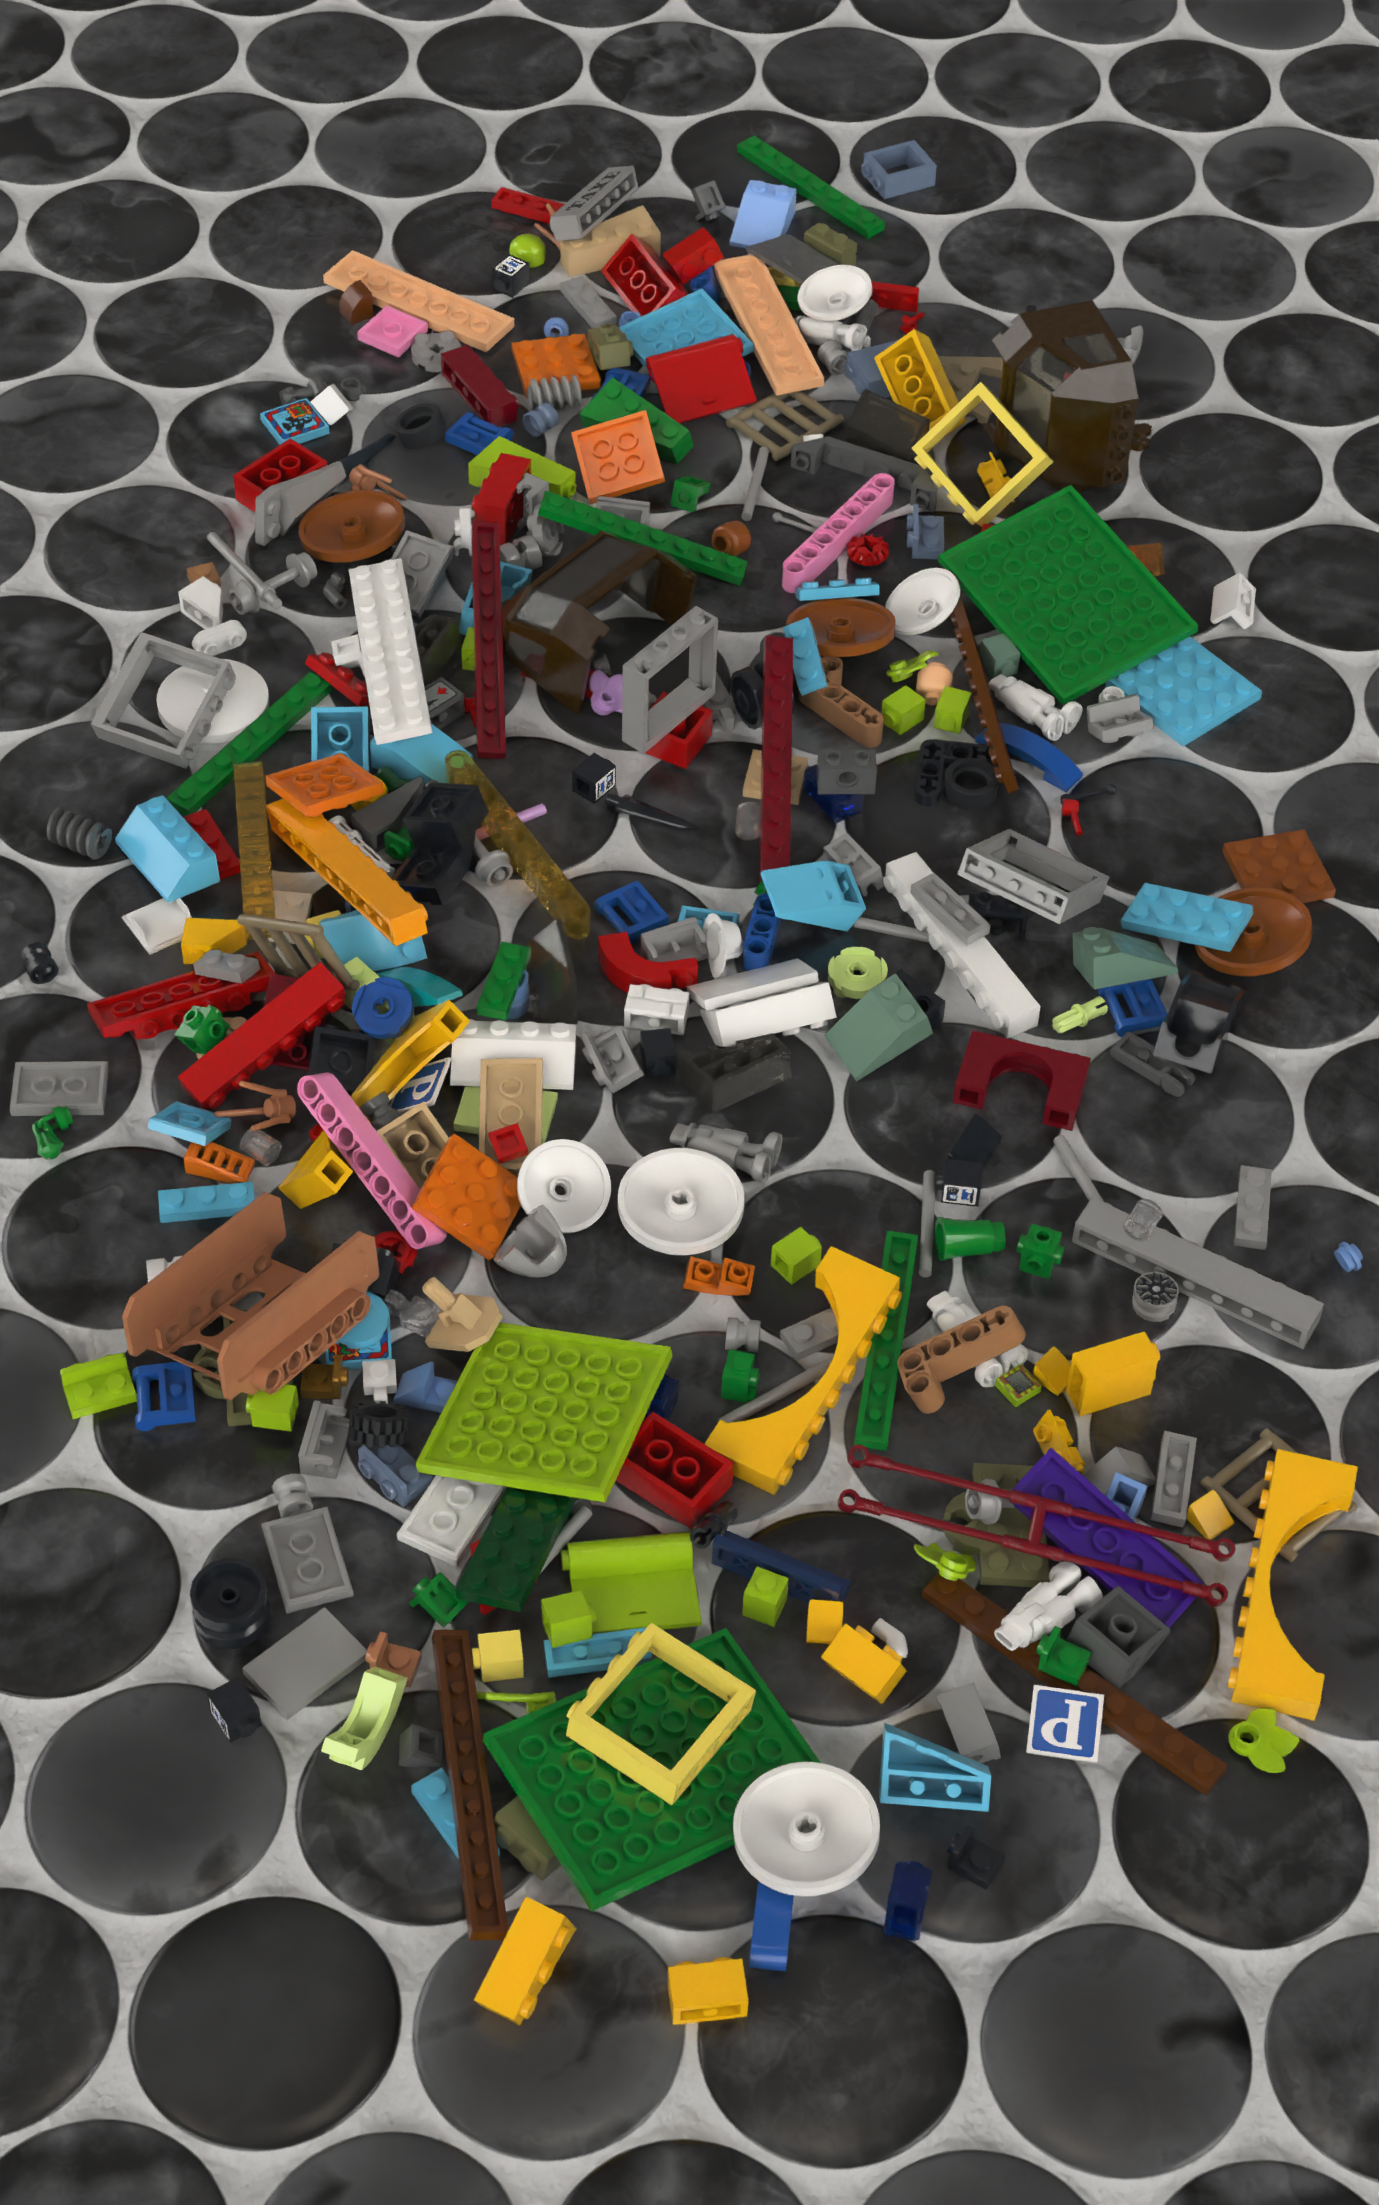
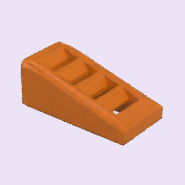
[184,1142,255,1184]

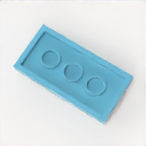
[1121,883,1253,952]

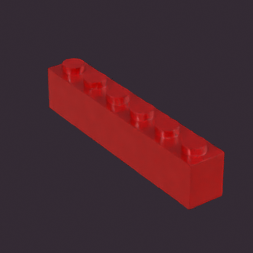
[178,962,346,1110]

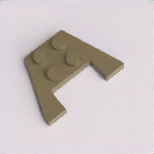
[938,356,1003,424]

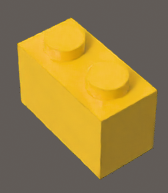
[821,1623,907,1705]
[667,1957,748,2025]

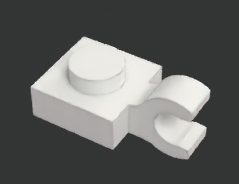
[453,508,472,556]
[362,1359,397,1404]

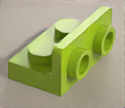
[60,1352,137,1419]

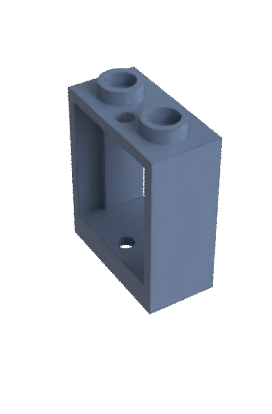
[861,140,937,199]

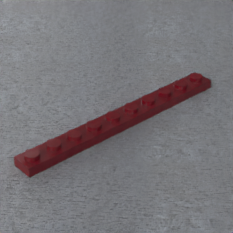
[471,522,506,759]
[759,635,793,883]

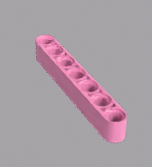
[782,473,895,593]
[297,1072,447,1249]

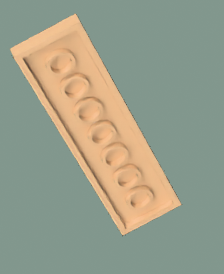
[323,250,515,352]
[713,254,825,396]

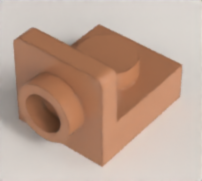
[366,1631,422,1688]

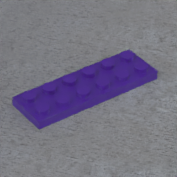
[1007,1448,1205,1628]

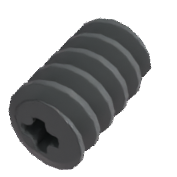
[47,807,112,860]

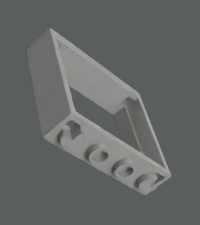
[622,606,718,754]
[90,632,236,769]
[957,829,1109,924]

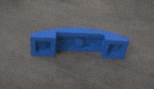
[975,723,1083,792]

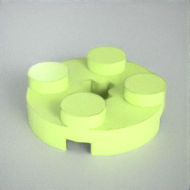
[828,947,888,999]

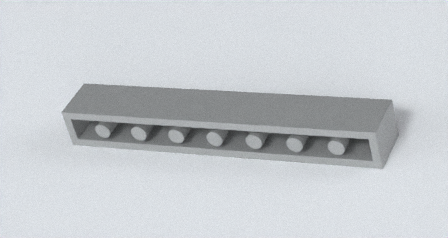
[1072,1197,1324,1349]

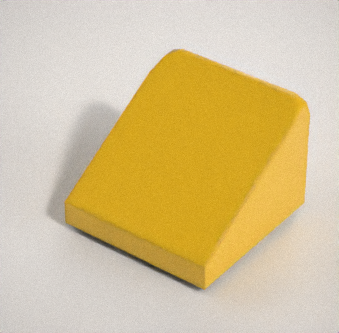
[1033,1346,1071,1396]
[1186,1489,1234,1540]
[806,1599,843,1644]

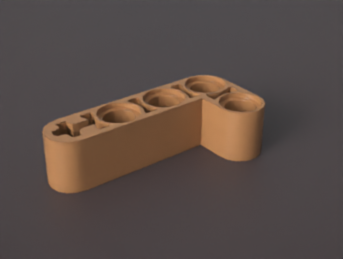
[798,656,884,748]
[898,1306,1026,1414]

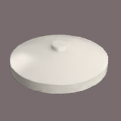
[157,659,269,744]
[618,1148,744,1255]
[733,1762,880,1896]

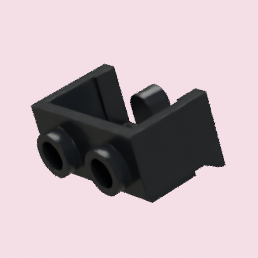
[968,892,1028,939]

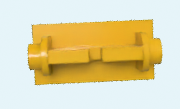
[977,452,1015,503]
[1033,1410,1085,1474]

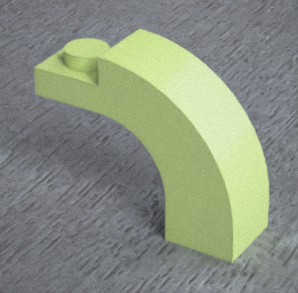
[321,1666,408,1770]

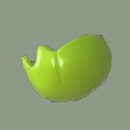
[509,234,546,268]

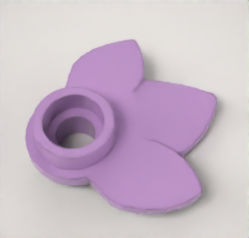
[588,670,623,716]

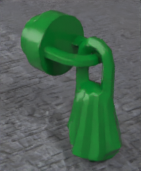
[32,1105,74,1160]

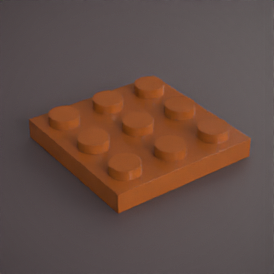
[1222,829,1336,903]

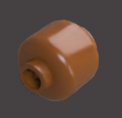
[712,520,751,556]

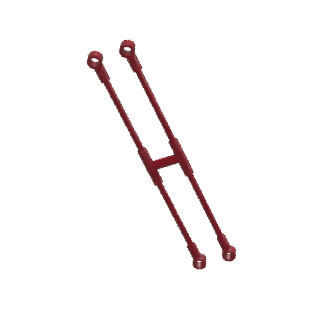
[837,1445,1235,1607]

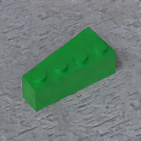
[579,377,694,464]

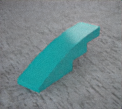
[376,967,463,1007]

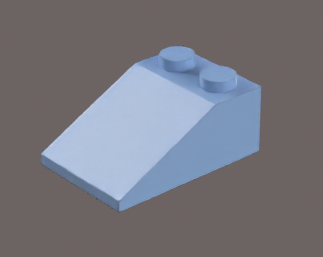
[730,180,796,249]

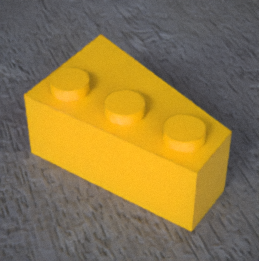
[474,1897,577,2025]

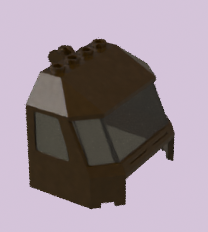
[983,300,1152,493]
[502,530,697,715]

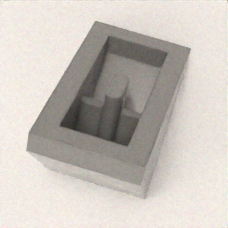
[1083,1446,1156,1496]

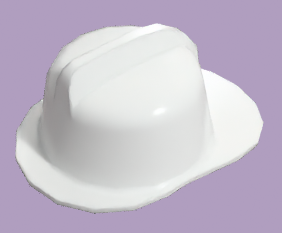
[703,913,744,978]

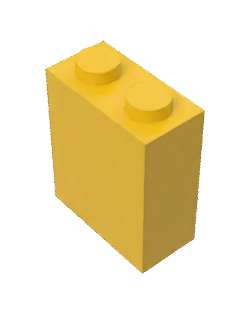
[1066,1331,1160,1417]

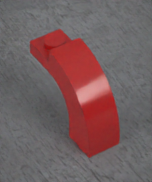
[598,932,698,993]

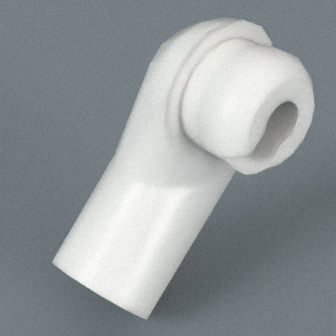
[871,1618,908,1663]

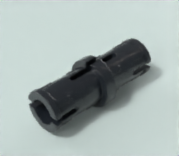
[690,1501,738,1549]

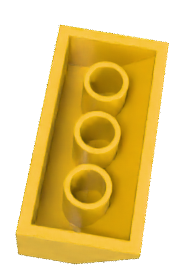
[874,329,967,443]

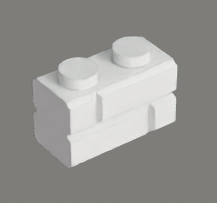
[624,984,690,1036]

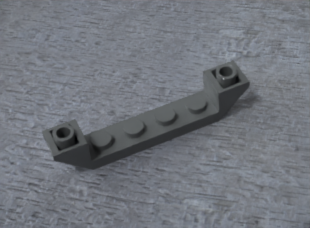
[791,436,938,512]

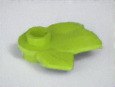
[886,650,939,682]
[914,1542,977,1581]
[1228,1708,1300,1773]

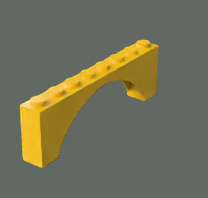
[278,1000,470,1209]
[705,1246,902,1495]
[1227,1449,1358,1721]

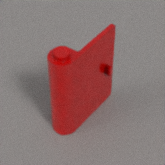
[646,334,757,424]

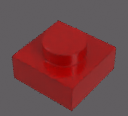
[488,1123,529,1164]

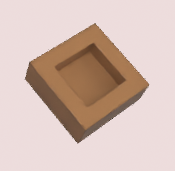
[186,562,221,587]

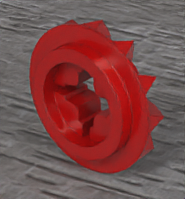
[847,533,889,566]
[375,1231,417,1274]

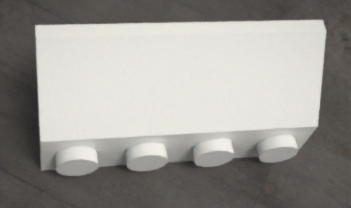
[700,981,837,1051]
[450,1019,576,1090]

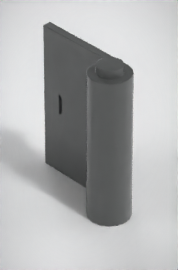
[746,234,841,285]

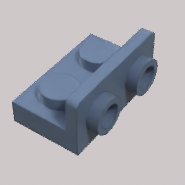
[907,504,944,559]
[358,1444,433,1507]

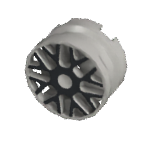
[1132,1272,1179,1322]

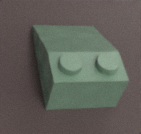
[1073,927,1178,990]
[825,973,933,1082]

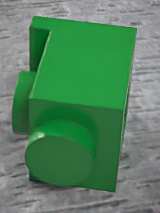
[721,1349,760,1403]

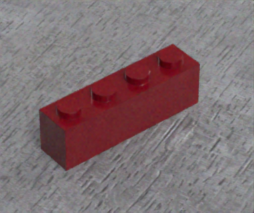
[441,344,519,427]

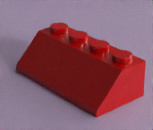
[601,233,689,317]

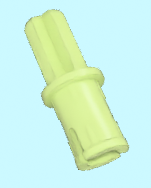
[1052,996,1108,1034]

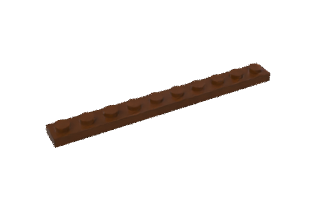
[950,596,1019,793]
[922,1572,1228,1796]
[432,1629,508,1941]

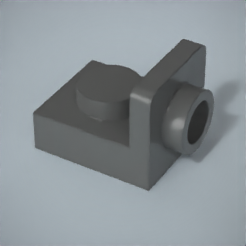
[691,180,726,222]

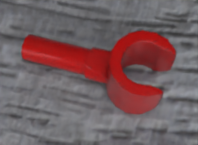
[899,312,924,334]
[464,691,476,728]
[1061,799,1083,836]

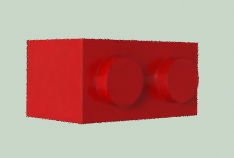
[662,227,724,285]

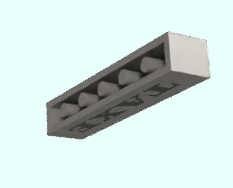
[550,166,638,241]

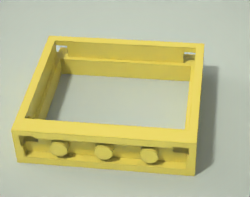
[912,382,1053,527]
[566,1623,756,1805]

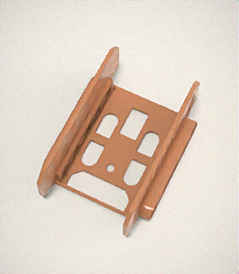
[122,1192,379,1400]

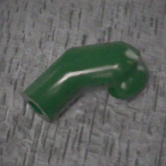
[376,767,414,793]

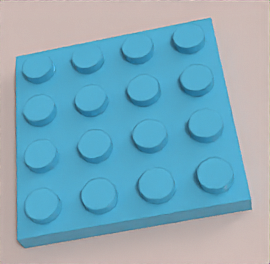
[619,288,754,369]
[1105,636,1262,747]

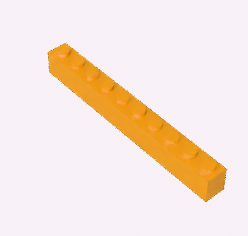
[266,799,428,946]

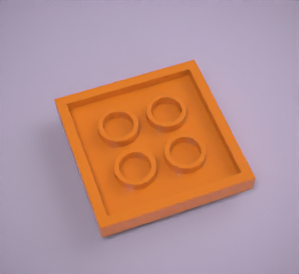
[511,334,600,398]
[571,410,666,504]
[266,753,384,817]
[411,1133,521,1261]

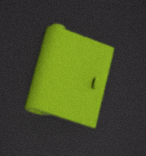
[561,1531,702,1634]

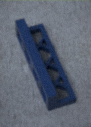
[712,1531,851,1604]

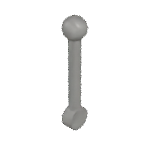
[772,512,819,534]

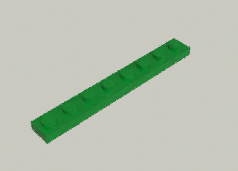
[737,135,885,239]
[537,490,748,586]
[166,671,333,816]
[854,1231,918,1451]

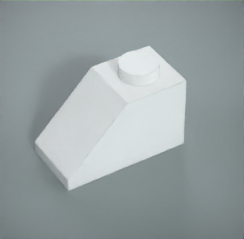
[178,576,223,629]

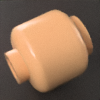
[916,662,953,706]

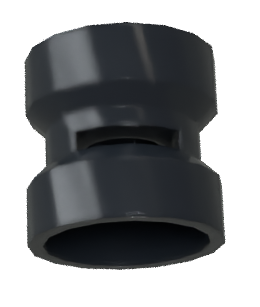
[20,942,58,984]

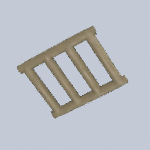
[726,391,845,461]
[238,914,360,991]
[1200,1428,1357,1563]

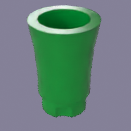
[935,1217,1006,1261]

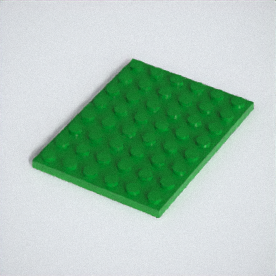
[938,485,1198,706]
[483,1628,821,1912]

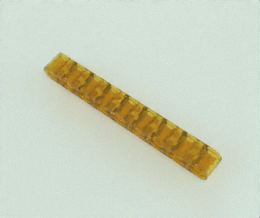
[445,750,591,939]
[234,761,276,941]

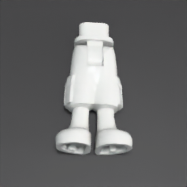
[793,316,871,352]
[989,674,1083,741]
[927,1291,1028,1388]
[994,1562,1103,1651]

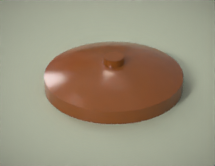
[298,490,405,563]
[786,598,896,657]
[1194,887,1313,976]

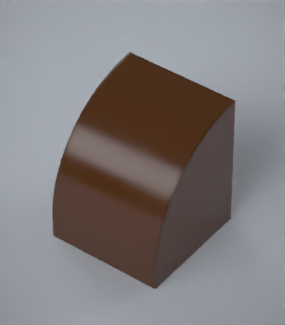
[339,280,373,325]

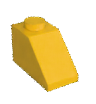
[181,918,247,964]

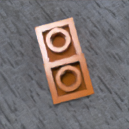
[683,1256,755,1296]

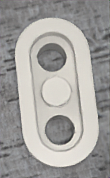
[192,620,247,656]

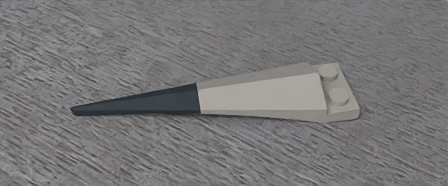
[255,433,396,546]

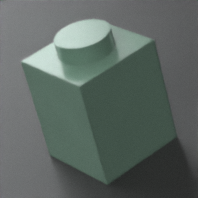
[979,633,1020,679]

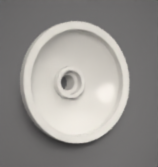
[798,265,872,321]
[885,568,960,635]
[517,1139,611,1233]

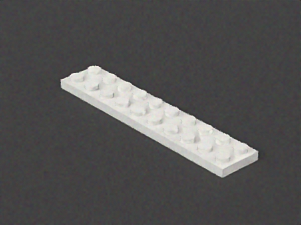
[349,558,433,745]

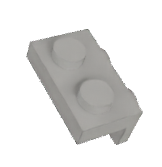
[1087,694,1154,743]
[581,1026,644,1093]

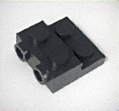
[308,1024,376,1095]

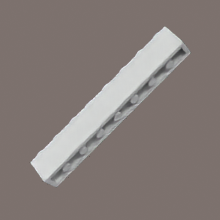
[883,852,1041,1038]

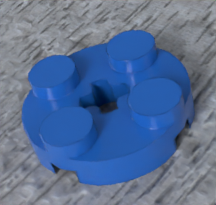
[352,977,414,1039]

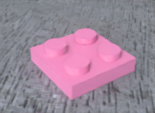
[357,306,428,358]

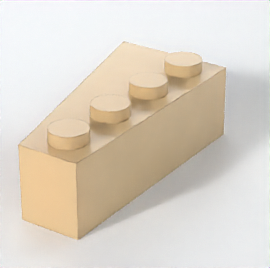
[560,205,661,277]

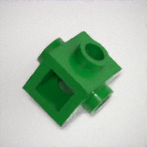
[175,1005,230,1054]
[1016,1223,1065,1279]

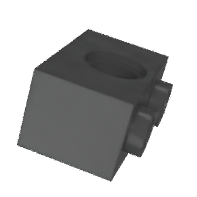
[816,749,877,794]

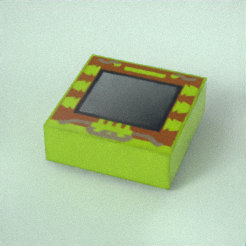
[995,1364,1042,1407]

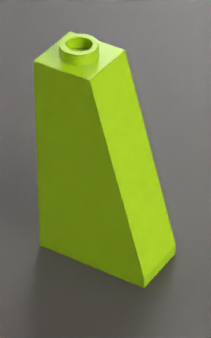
[468,436,577,498]

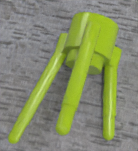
[477,1692,556,1715]

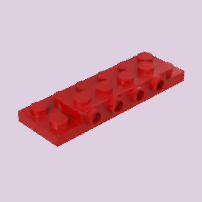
[87,951,275,1040]

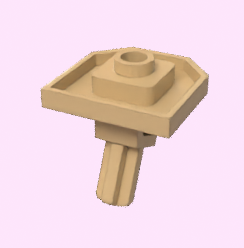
[422,1277,503,1352]

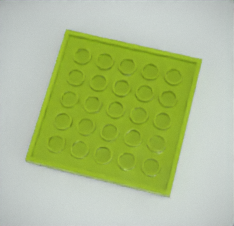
[415,1322,673,1503]

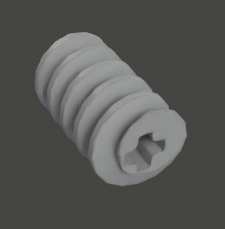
[527,375,581,411]

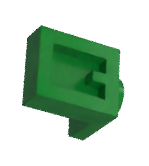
[670,475,711,512]
[384,826,415,862]
[408,1572,469,1628]
[1036,1626,1092,1687]

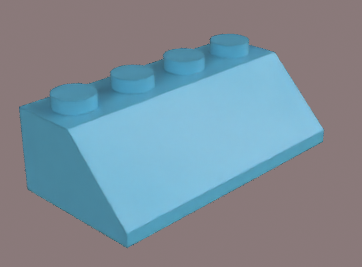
[115,795,220,903]

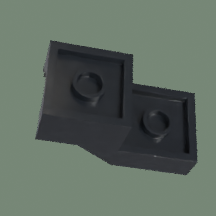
[391,782,489,906]
[1153,970,1247,1073]

